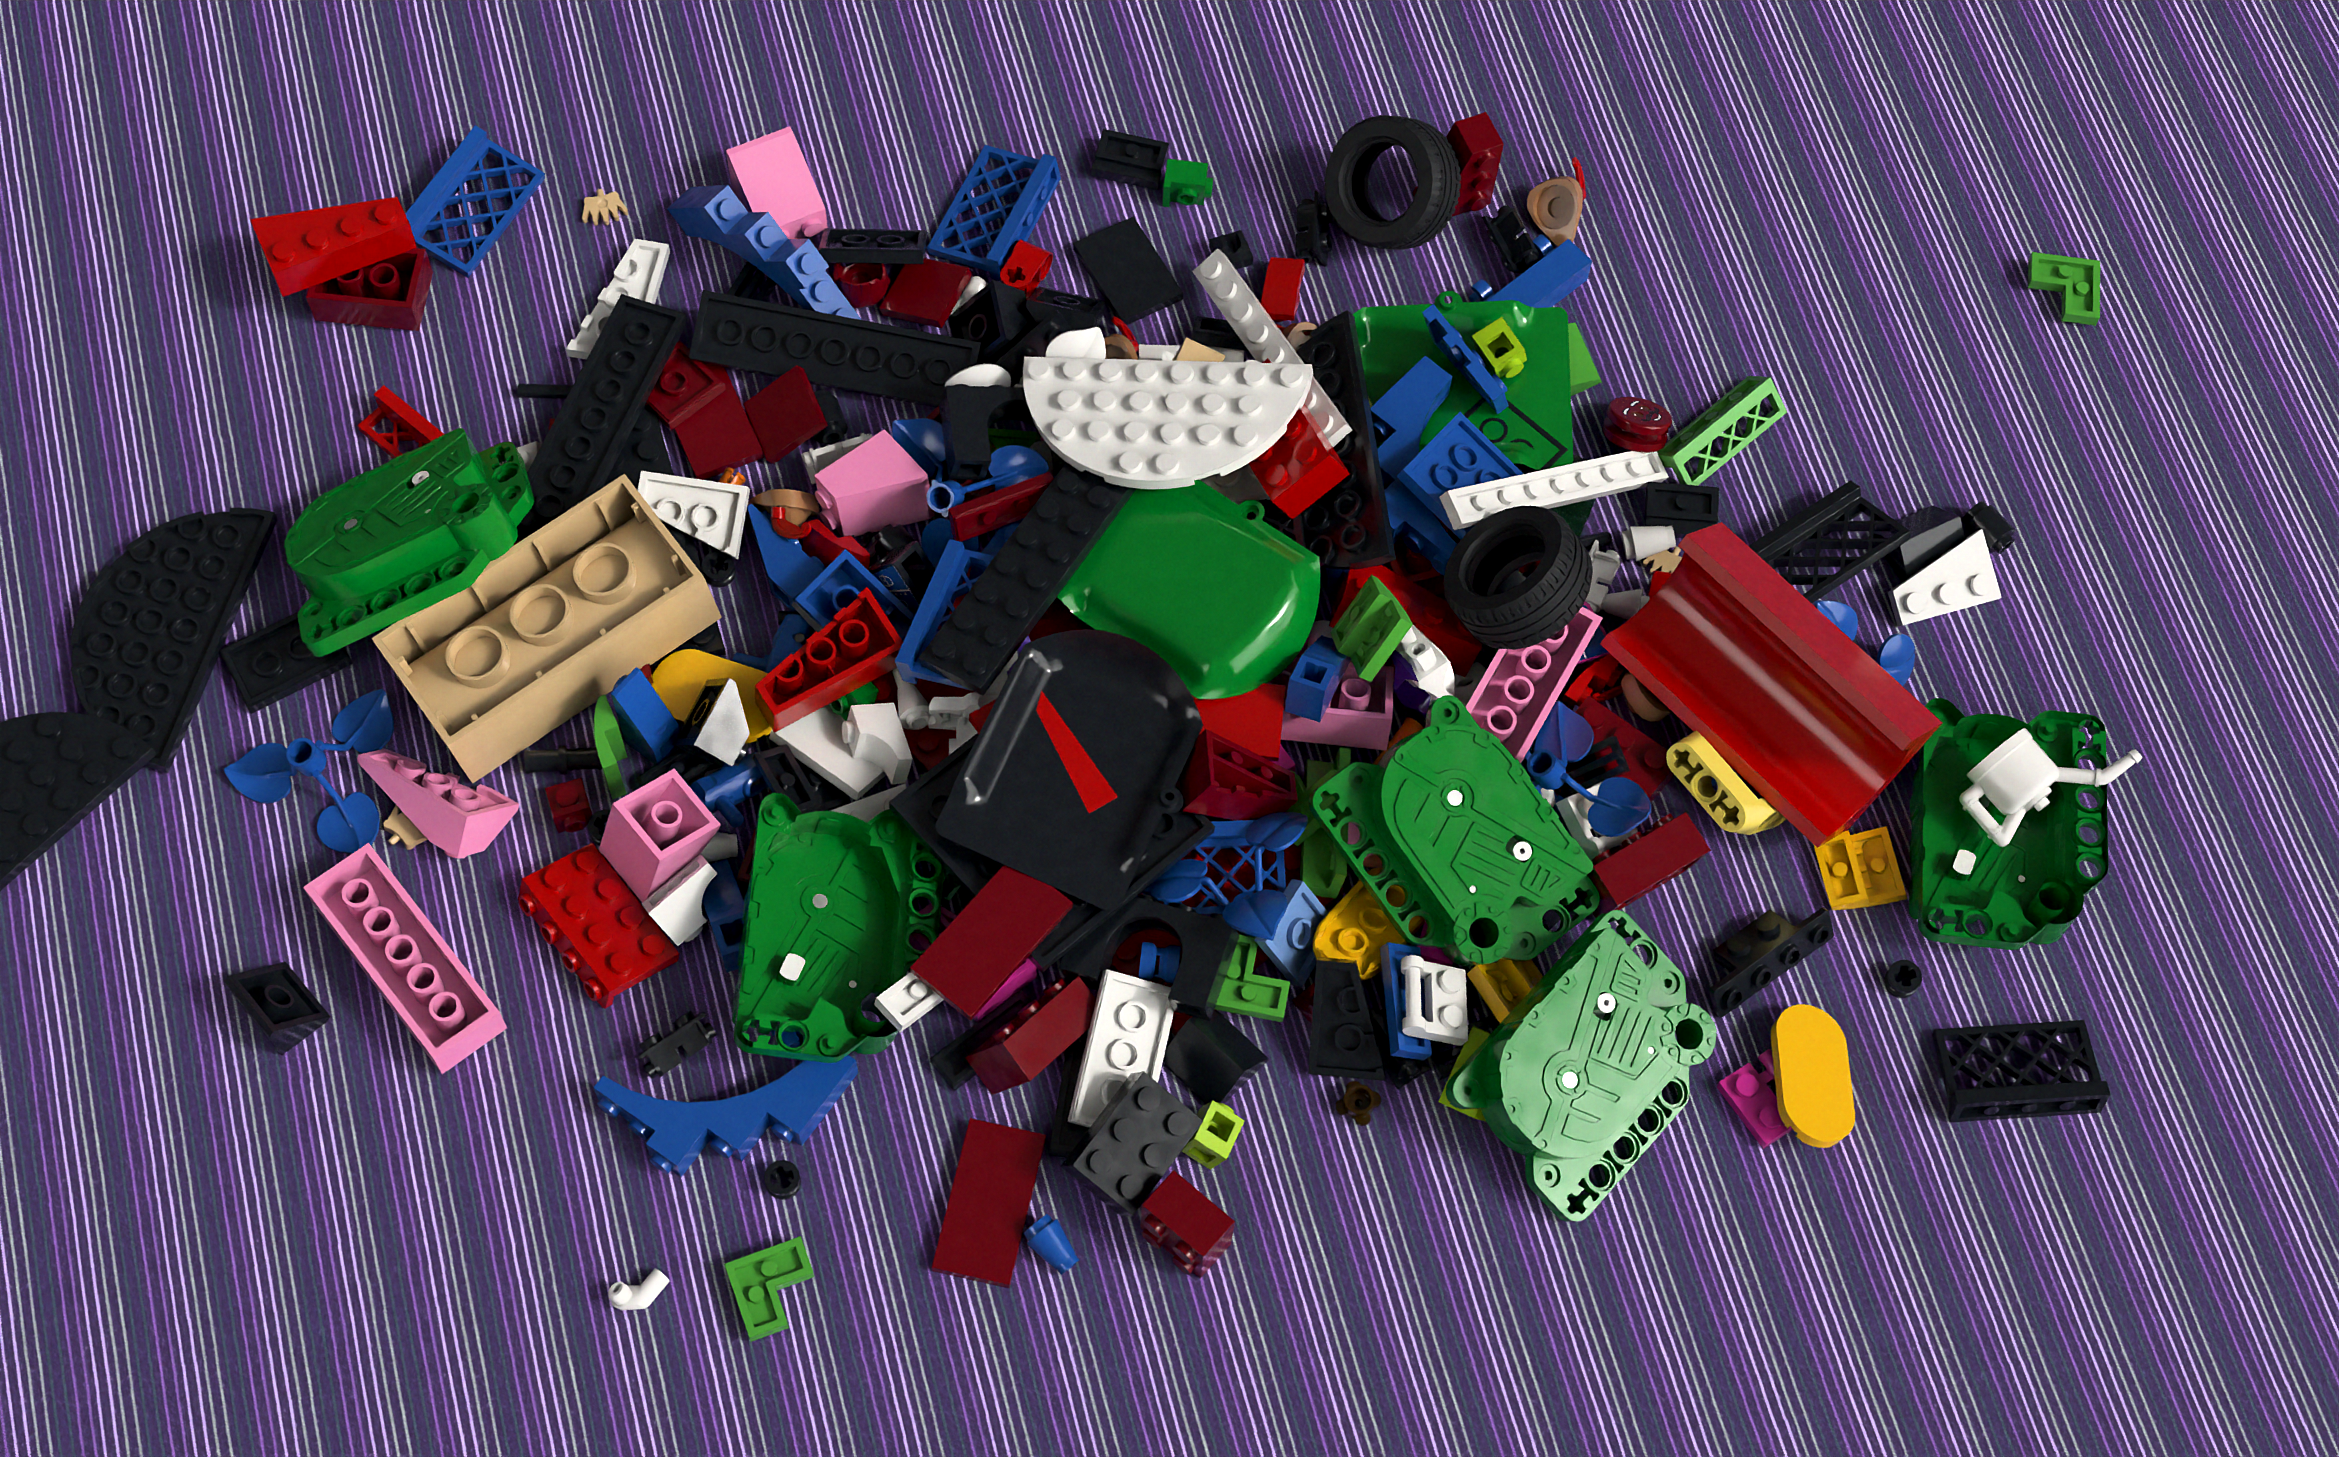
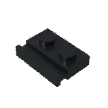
[1091,129,1169,190]
[1644,482,1719,538]

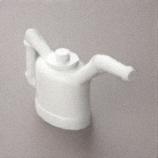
[1959,728,2143,847]

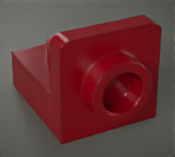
[545,777,593,833]

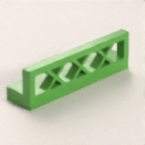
[1657,376,1787,486]
[1300,747,1351,899]

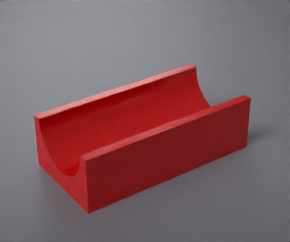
[1600,522,1943,848]

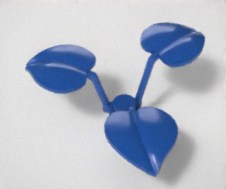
[892,418,1049,569]
[1814,600,1916,686]
[224,689,394,854]
[1523,701,1651,846]
[1142,812,1308,941]

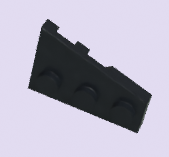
[1308,957,1386,1081]

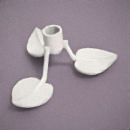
[945,327,1106,476]

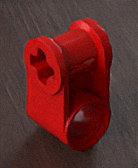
[1000,239,1053,300]

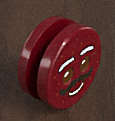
[1602,397,1672,453]

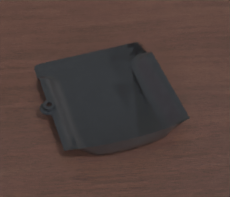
[936,629,1203,911]

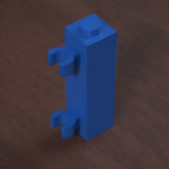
[1469,234,1592,308]

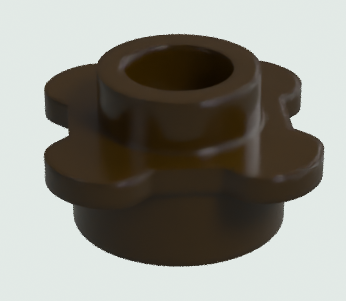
[1335,1081,1381,1126]

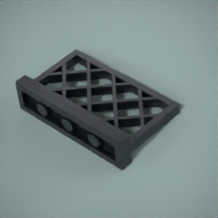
[1749,480,1911,603]
[1932,1020,2111,1123]

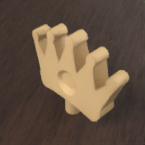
[582,189,628,226]
[1642,547,1682,575]
[384,805,428,850]

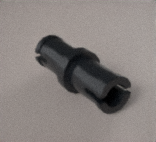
[524,745,602,775]

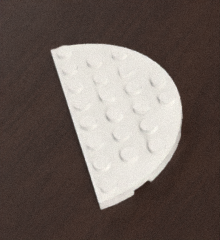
[1023,356,1313,489]

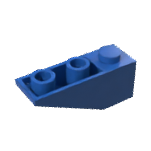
[747,504,826,611]
[1284,635,1351,723]
[611,667,680,765]
[702,859,744,973]

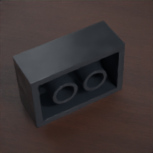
[1060,1071,1203,1216]

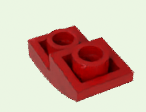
[1261,257,1305,322]
[802,519,870,570]
[1561,654,1624,710]

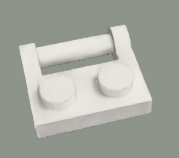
[1556,784,1638,860]
[1401,955,1468,1046]

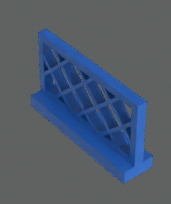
[405,125,545,278]
[927,145,1061,282]
[895,539,995,690]
[1136,820,1286,916]

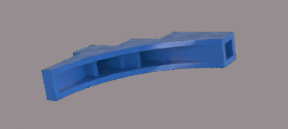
[667,185,862,320]
[1370,356,1457,575]
[593,1055,858,1177]

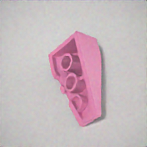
[357,749,519,858]

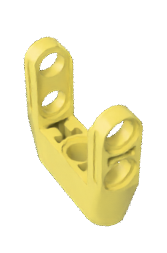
[1666,730,1786,835]

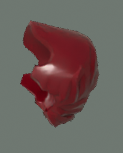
[833,263,890,309]

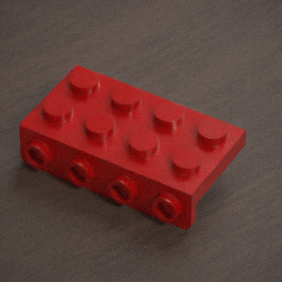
[518,843,680,1009]

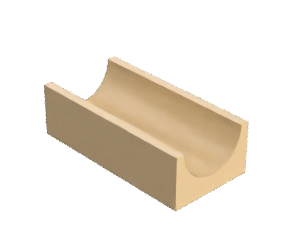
[371,474,722,784]

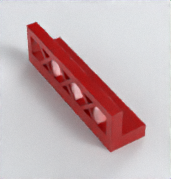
[357,385,444,459]

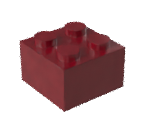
[1140,1170,1235,1279]

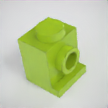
[1472,317,1527,378]
[1182,1100,1245,1170]

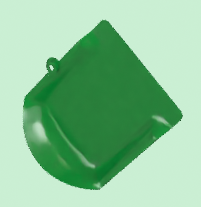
[1353,291,1573,470]
[1057,479,1320,699]

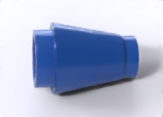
[1023,1214,1080,1275]

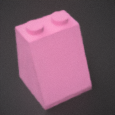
[726,126,828,239]
[814,429,935,537]
[599,769,721,903]

